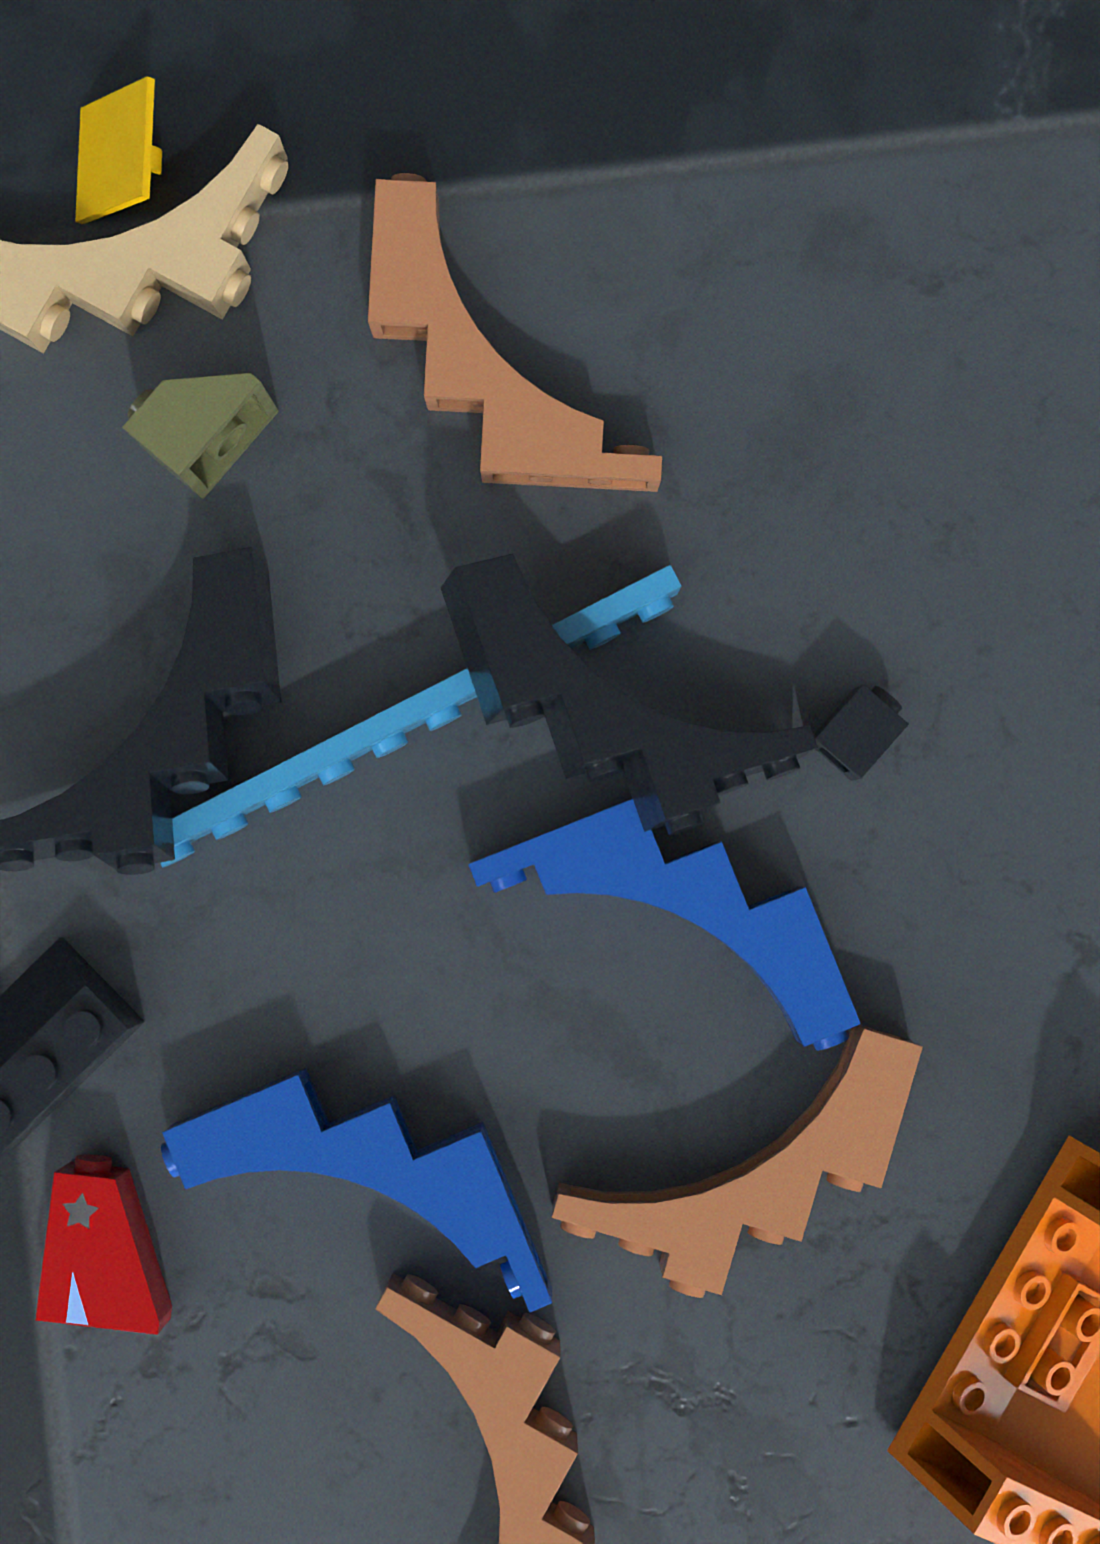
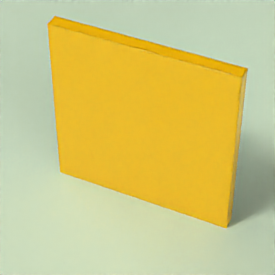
[75,76,162,224]

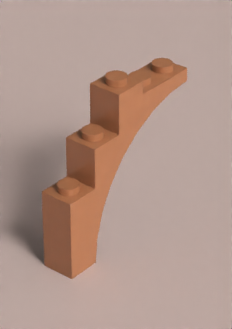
[552,1025,923,1298]
[375,1273,595,1544]

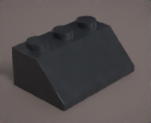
[0,937,145,1156]

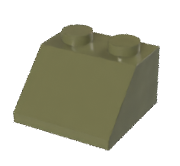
[122,373,279,499]

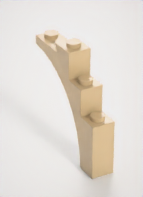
[0,124,288,354]

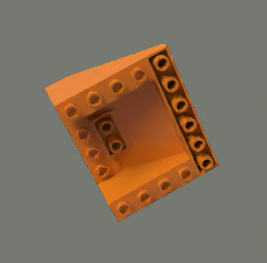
[887,1135,1100,1544]

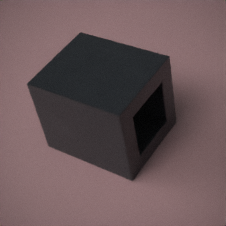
[814,684,909,781]

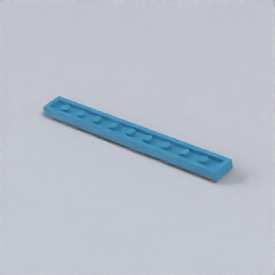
[160,565,681,868]

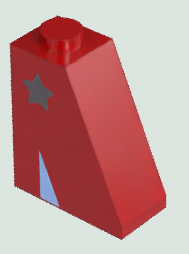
[35,1154,172,1335]

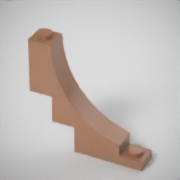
[368,173,662,492]

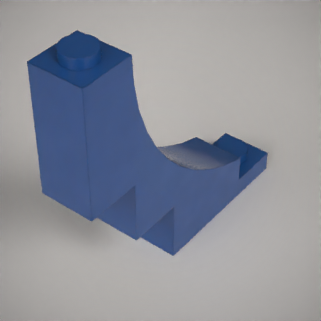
[468,799,861,1051]
[161,1068,552,1312]

